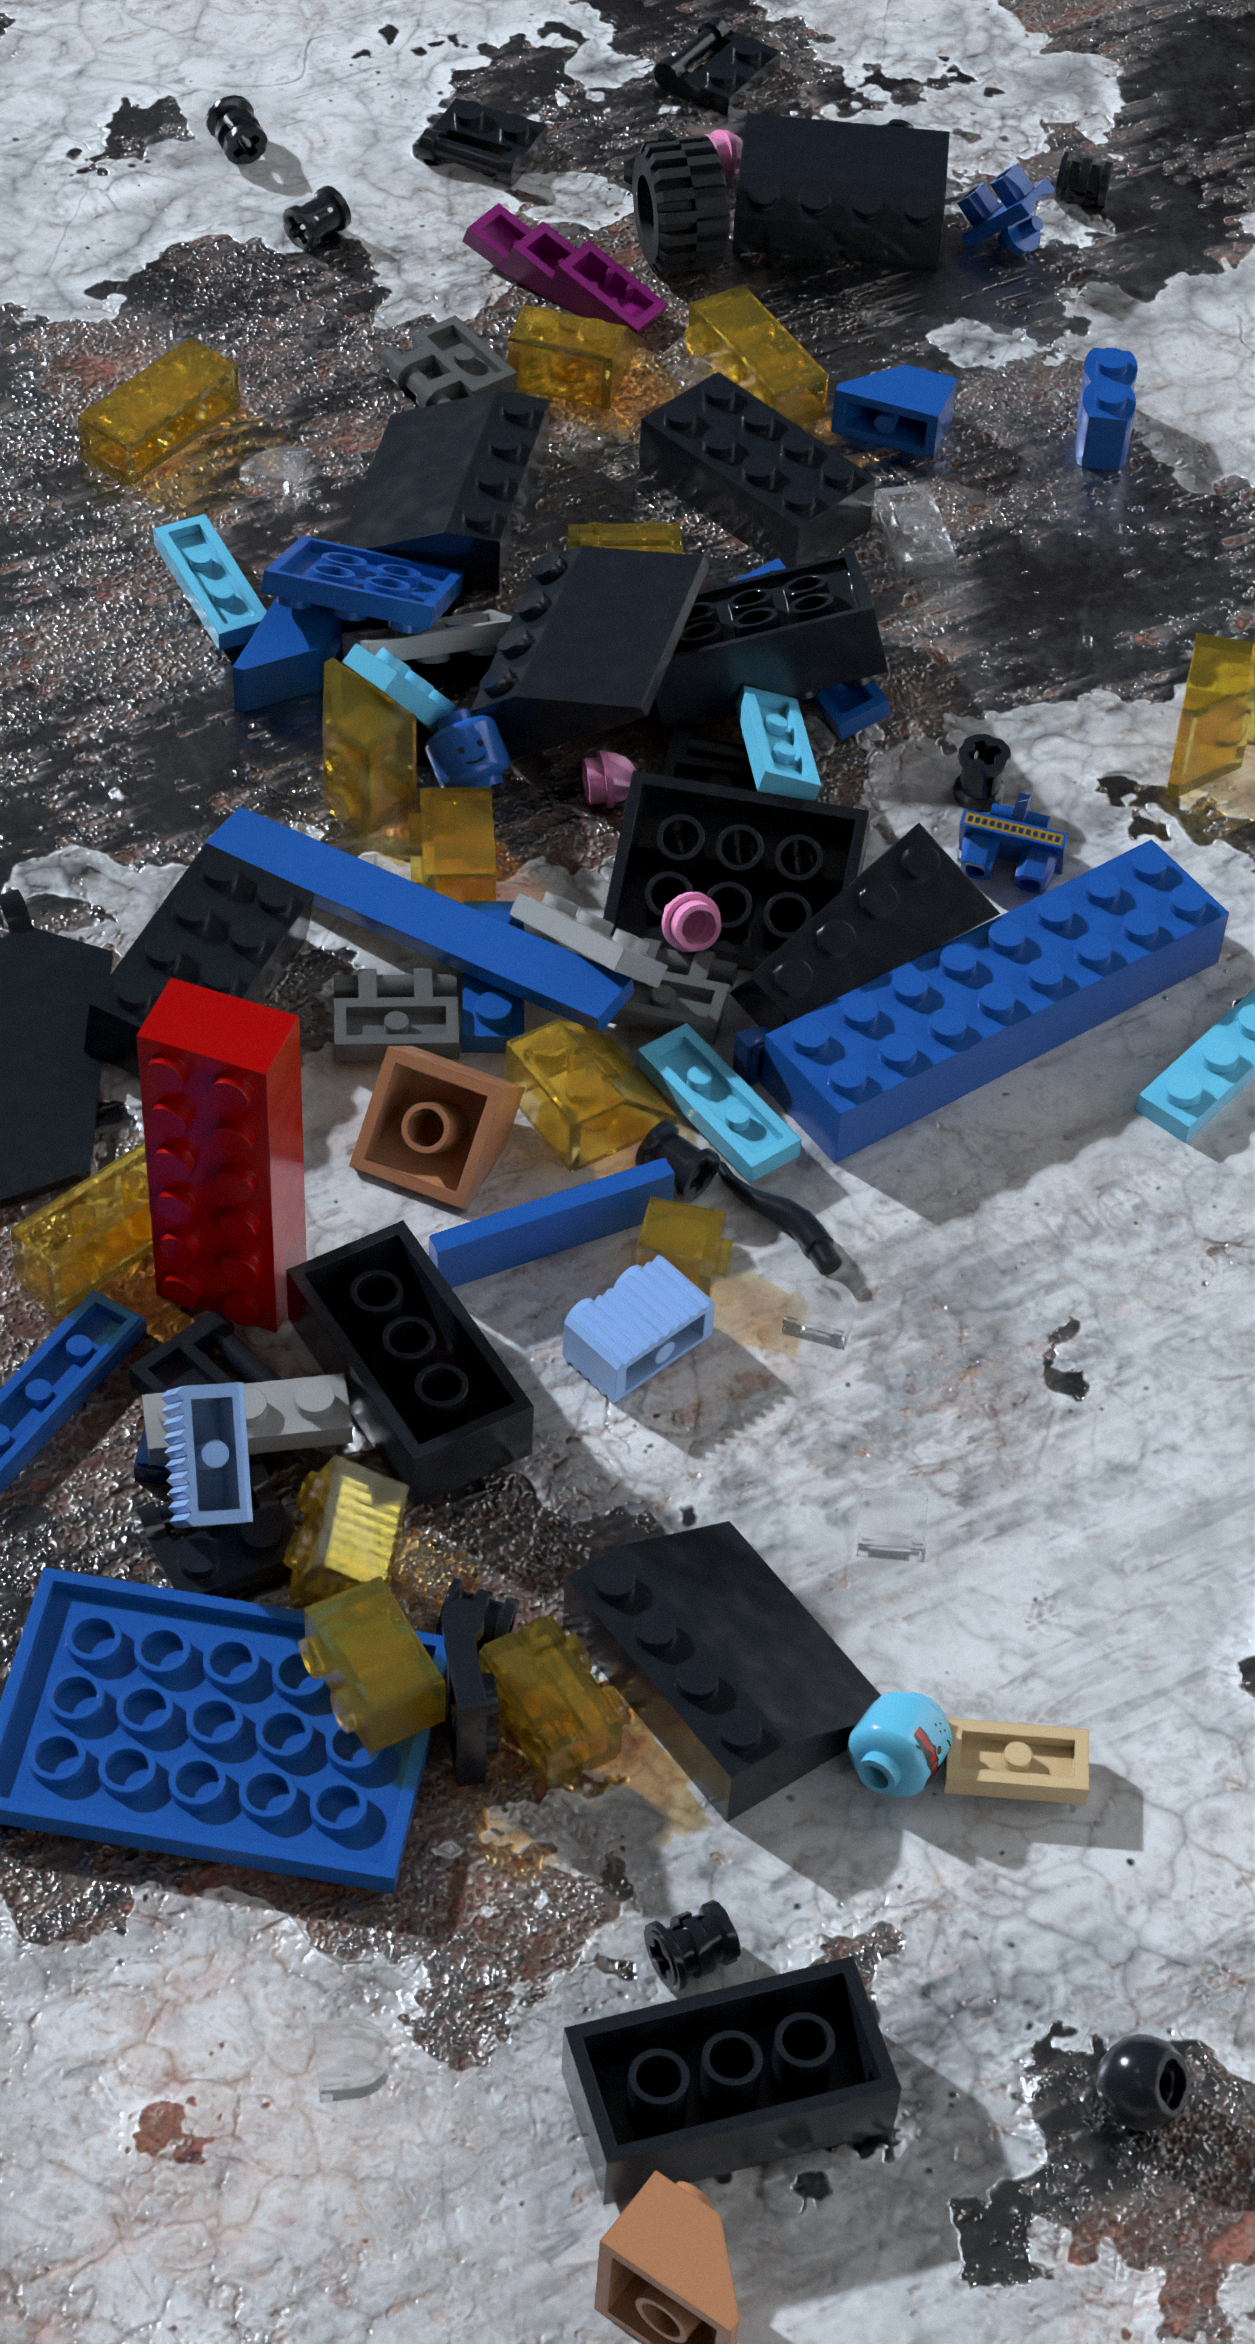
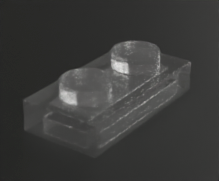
[874,483,957,579]

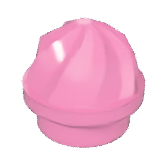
[705,129,743,181]
[581,750,637,809]
[661,892,722,952]

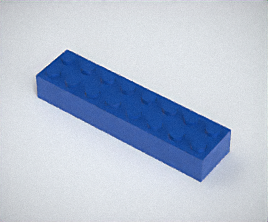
[760,839,1229,1164]

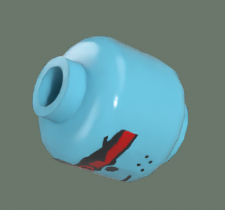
[847,1691,953,1798]

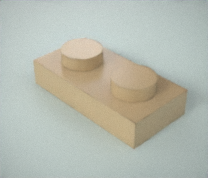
[944,1718,1089,1805]

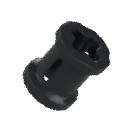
[282,185,351,251]
[953,734,1011,812]
[635,1120,720,1201]

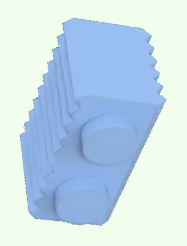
[562,1255,715,1403]
[161,1382,253,1528]

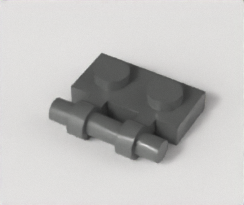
[381,315,517,408]
[609,937,738,1045]
[334,968,459,1061]

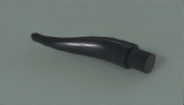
[717,1161,842,1275]

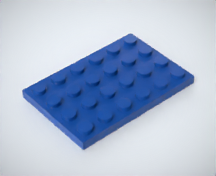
[0,1567,447,1894]

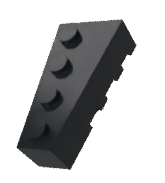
[729,823,1001,1030]

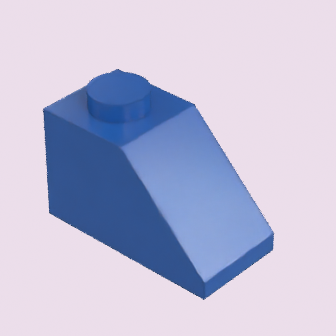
[831,365,957,459]
[233,596,345,712]

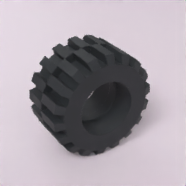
[632,135,730,275]

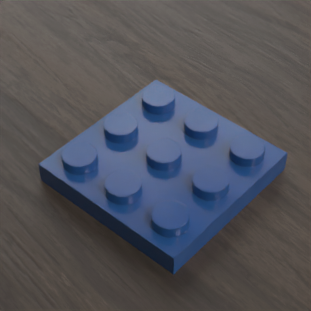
[261,536,465,634]

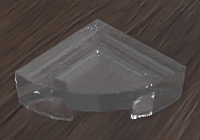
[239,446,311,497]

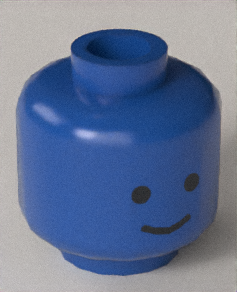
[425,708,511,800]

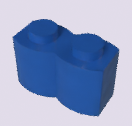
[1074,348,1138,471]

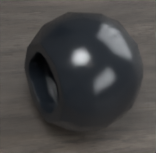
[1096,2034,1190,2131]

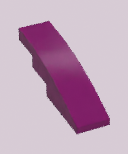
[462,203,668,337]

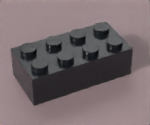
[638,372,876,568]
[84,843,315,1077]
[286,1220,534,1507]
[561,1956,902,2205]

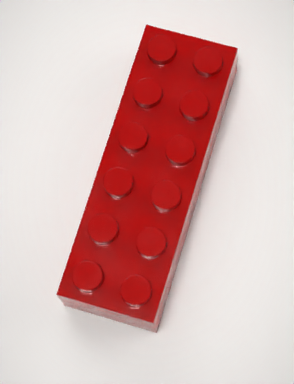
[136,978,307,1333]

